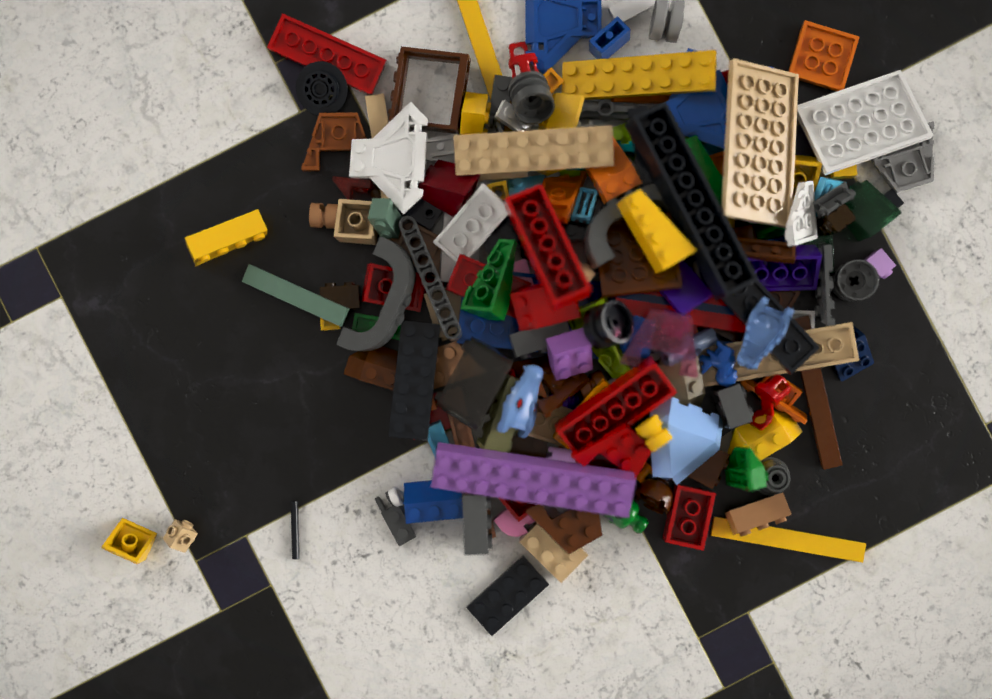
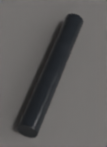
[290,501,300,560]

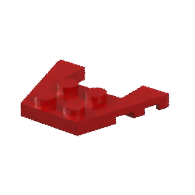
[571,423,651,479]

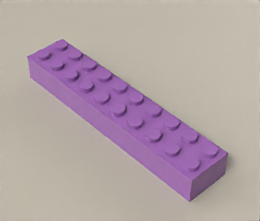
[431,442,636,518]

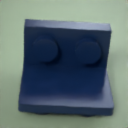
[834,325,874,381]

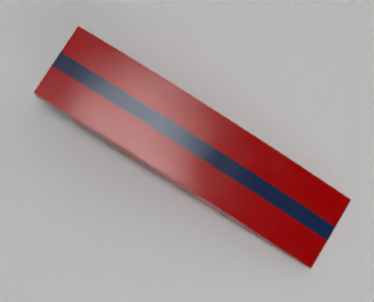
[615,289,746,334]

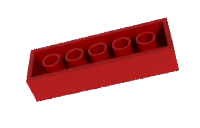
[505,183,592,311]
[555,355,677,451]

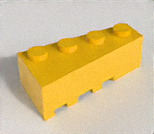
[616,189,697,274]
[185,209,267,266]

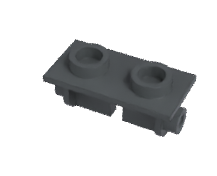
[812,182,856,218]

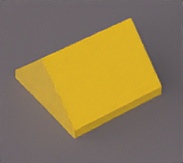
[102,518,157,564]

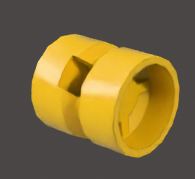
[635,414,673,452]

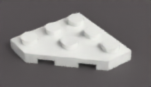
[785,181,818,246]

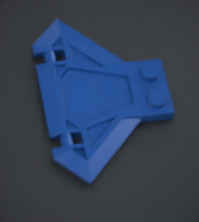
[525,0,602,74]
[666,48,728,149]

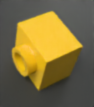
[487,180,509,202]

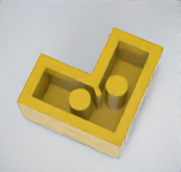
[460,92,491,135]

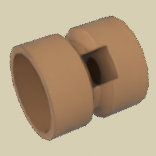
[309,203,338,229]

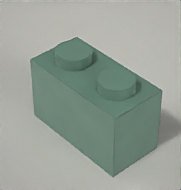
[367,198,402,240]

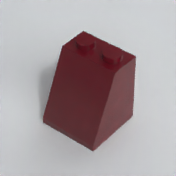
[418,159,481,217]

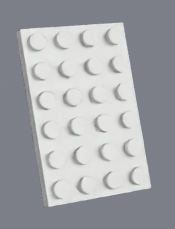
[797,70,933,175]

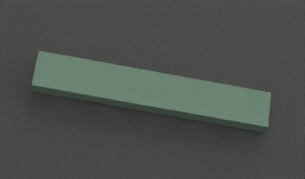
[242,264,349,327]

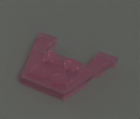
[620,308,698,378]

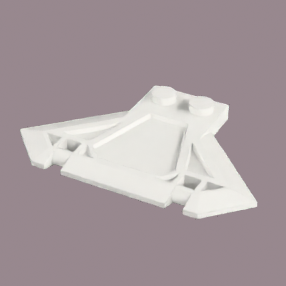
[349,102,428,214]

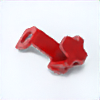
[508,41,539,79]
[749,374,791,431]

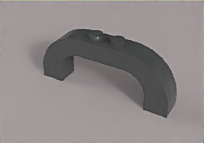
[584,184,676,270]
[336,236,416,351]

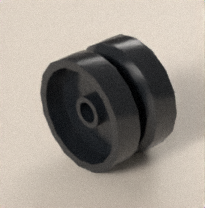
[583,300,634,349]

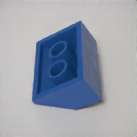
[404,480,463,524]

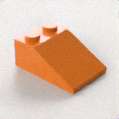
[585,137,642,205]

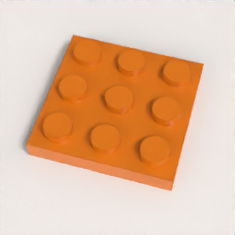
[788,20,859,91]

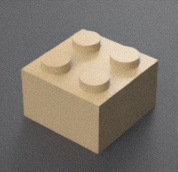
[334,199,378,245]

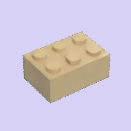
[519,513,588,583]

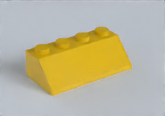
[537,93,585,176]

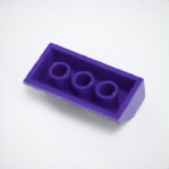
[748,245,822,291]

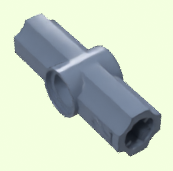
[660,328,718,366]

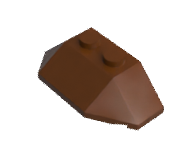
[344,346,398,391]

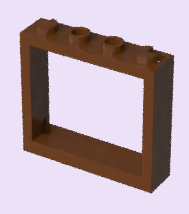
[388,46,471,135]

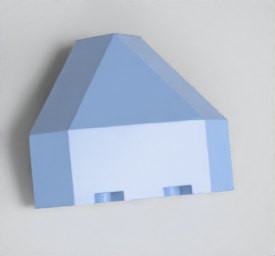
[650,397,723,485]

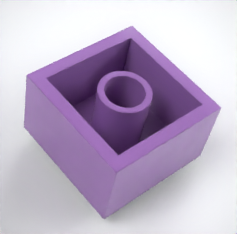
[546,328,593,381]

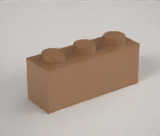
[725,493,792,537]

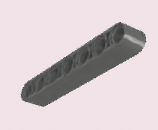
[399,216,462,342]

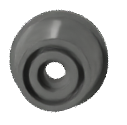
[756,457,790,496]

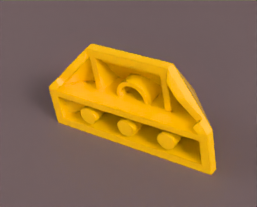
[727,410,803,461]

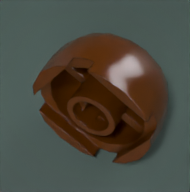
[634,478,674,514]

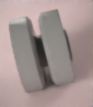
[649,0,685,43]

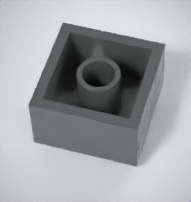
[710,384,754,429]

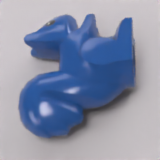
[699,340,738,387]

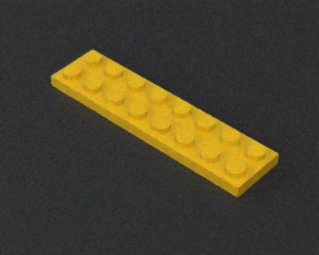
[562,50,717,100]

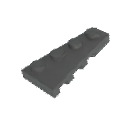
[814,243,835,326]

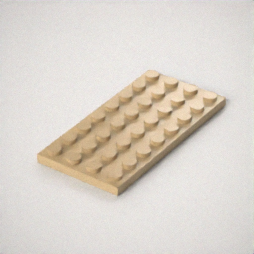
[721,59,799,228]

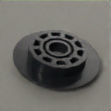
[296,61,348,115]

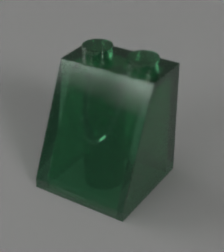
[841,180,902,242]

